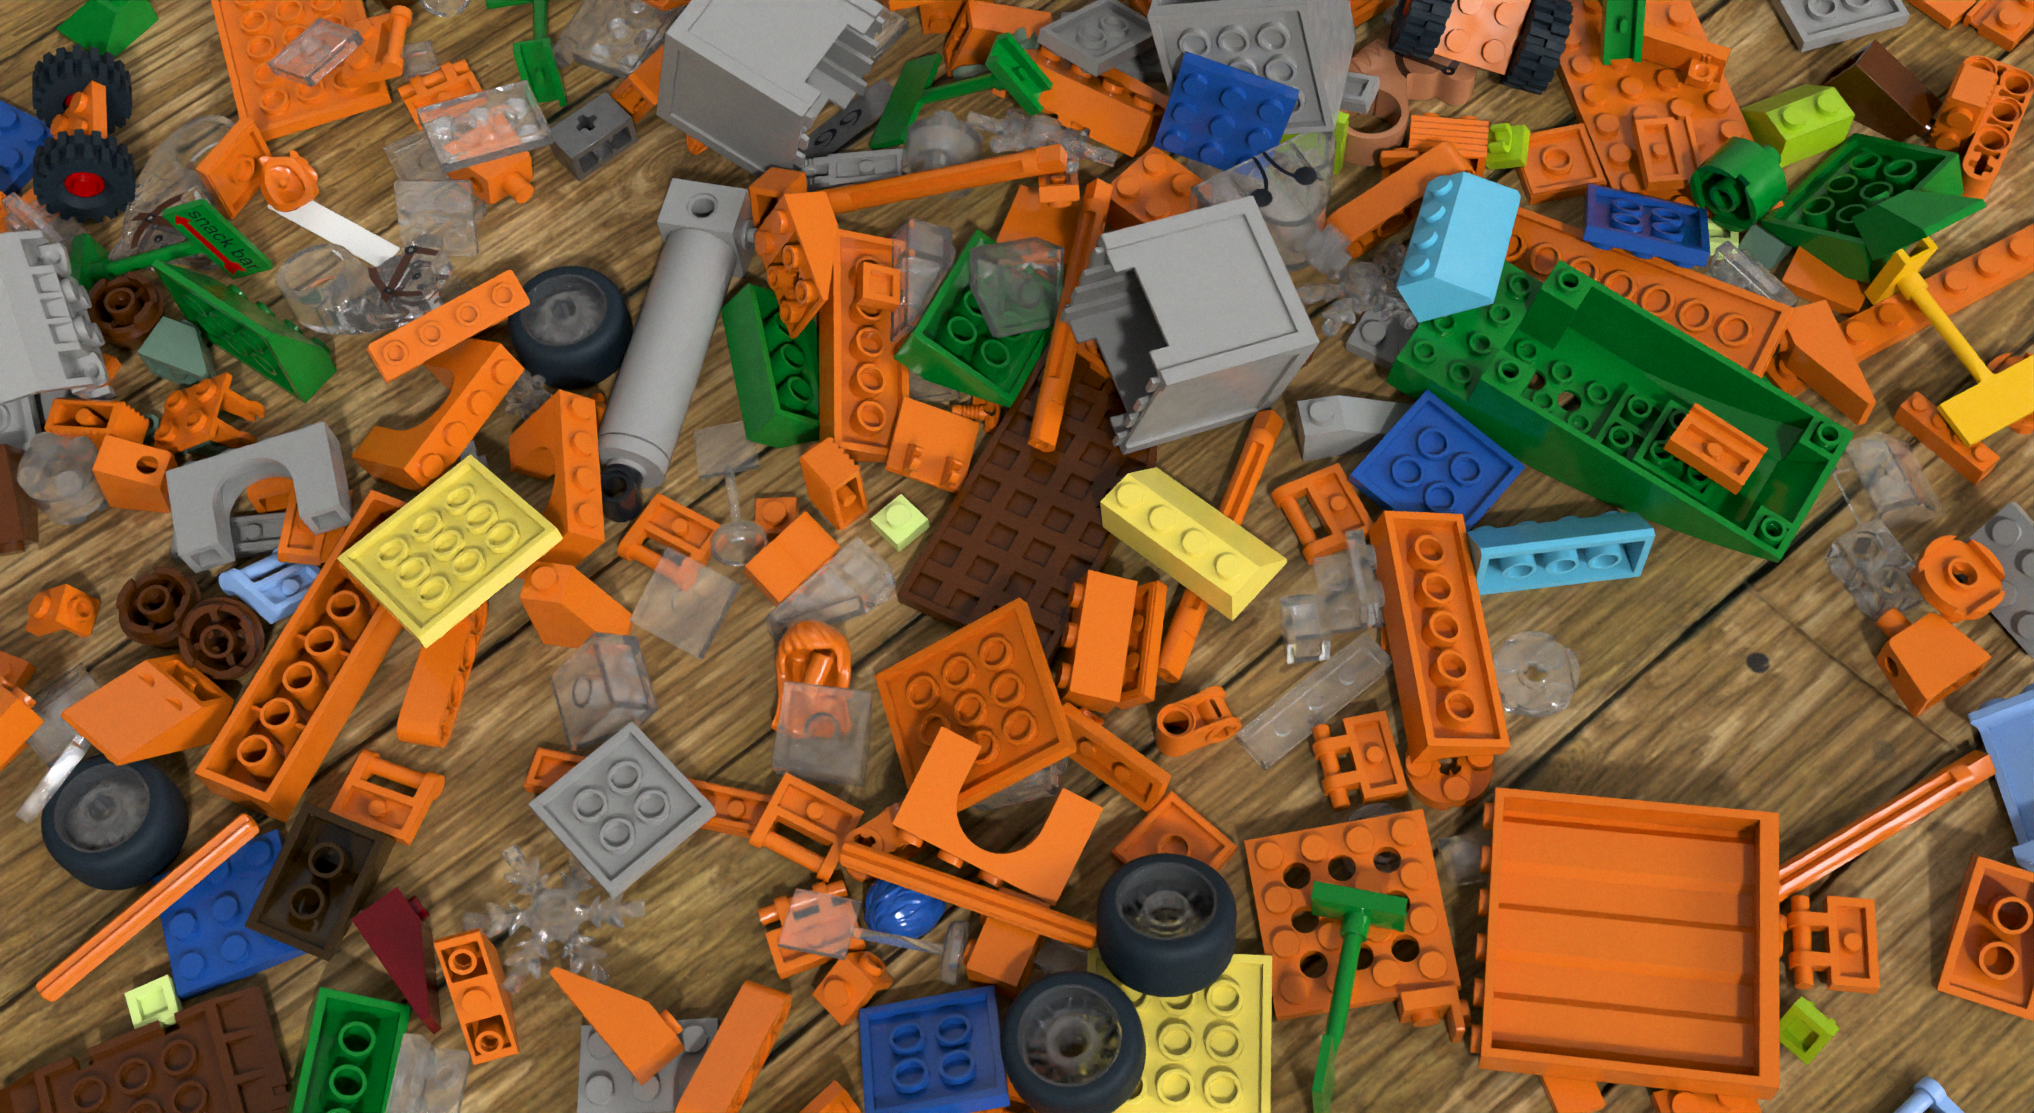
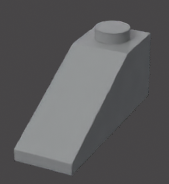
[1295,395,1413,461]

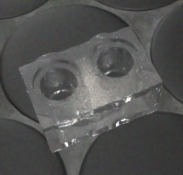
[1825,517,1923,624]

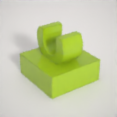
[1485,123,1530,170]
[1780,996,1840,1065]

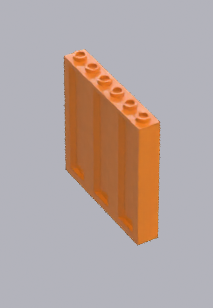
[1470,787,1780,1100]

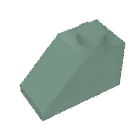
[137,316,216,387]

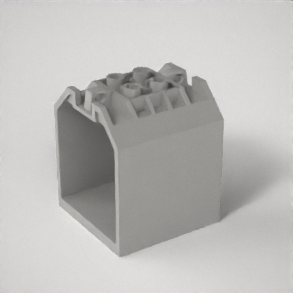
[1147,0,1356,134]
[0,230,116,429]

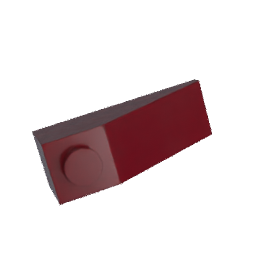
[351,887,442,1034]

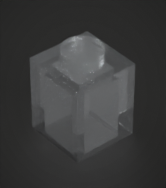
[1279,593,1331,664]

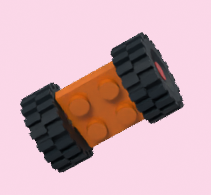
[1388,0,1573,95]
[32,45,136,223]

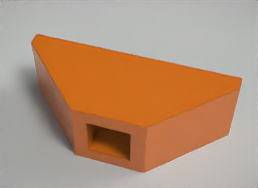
[434,928,519,1065]

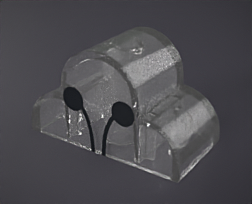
[1190,131,1336,272]

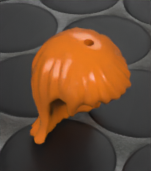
[771,620,853,741]

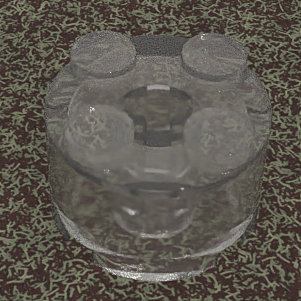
[901,110,983,200]
[16,432,109,525]

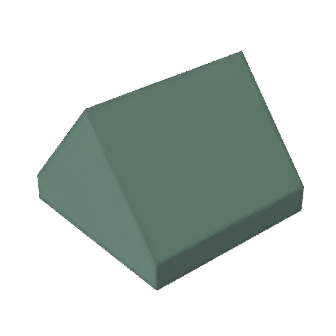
[1737,224,1792,275]

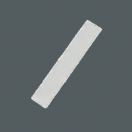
[267,200,400,269]

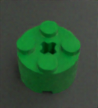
[1690,136,1788,232]

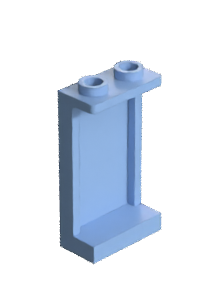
[1967,683,2034,872]

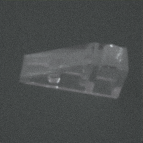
[890,218,956,343]
[764,537,896,642]

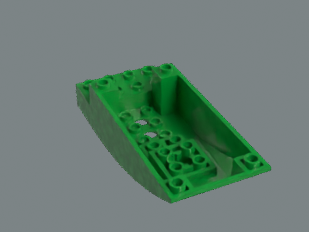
[1386,260,1855,563]

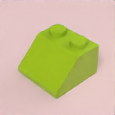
[1740,84,1855,168]

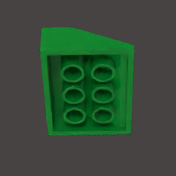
[1761,133,1964,284]
[893,229,1062,408]
[151,259,337,403]

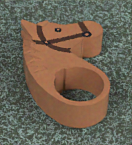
[1339,33,1478,166]

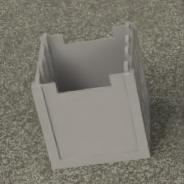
[656,0,885,178]
[1060,195,1320,455]

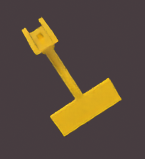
[1864,236,2034,448]

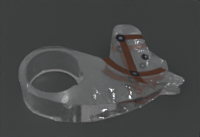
[108,115,235,272]
[276,234,453,335]

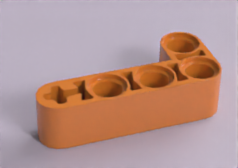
[1960,55,2034,200]
[1324,141,1476,259]
[397,600,488,748]
[675,980,792,1113]

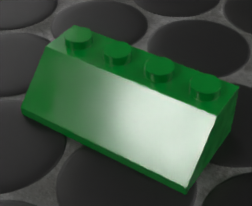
[721,283,819,449]
[286,987,411,1113]

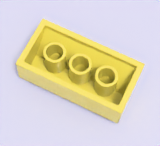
[1100,467,1287,621]

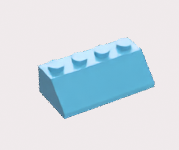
[1397,171,1521,323]
[1467,511,1656,595]

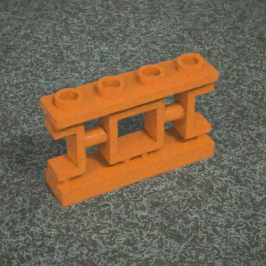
[366,270,530,384]

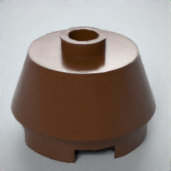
[87,271,165,350]
[116,566,201,650]
[178,597,264,680]

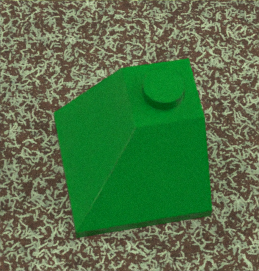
[56,0,159,58]
[1851,190,1987,261]

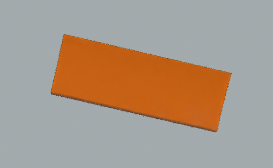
[819,229,909,463]
[1368,510,1510,764]

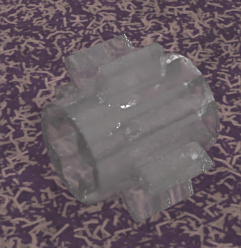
[1302,223,1352,273]
[504,370,552,420]

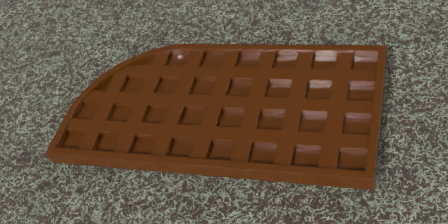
[897,340,1157,666]

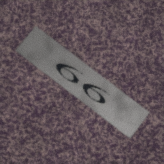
[798,78,894,160]

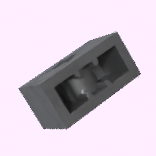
[545,91,639,182]

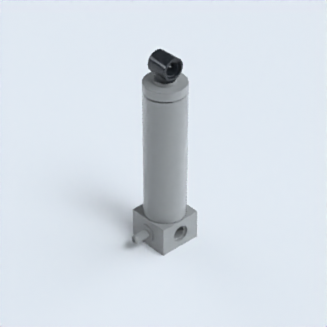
[597,178,759,522]

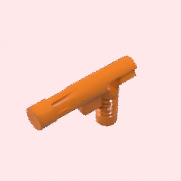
[952,396,1001,434]

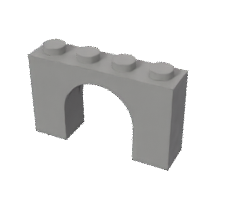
[165,421,354,573]

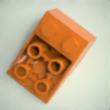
[754,191,838,339]
[60,653,235,766]

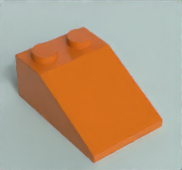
[1936,853,2034,1021]

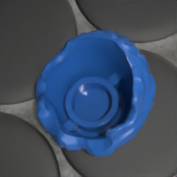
[864,863,946,945]

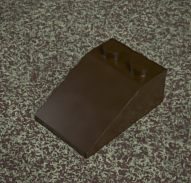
[244,802,396,962]

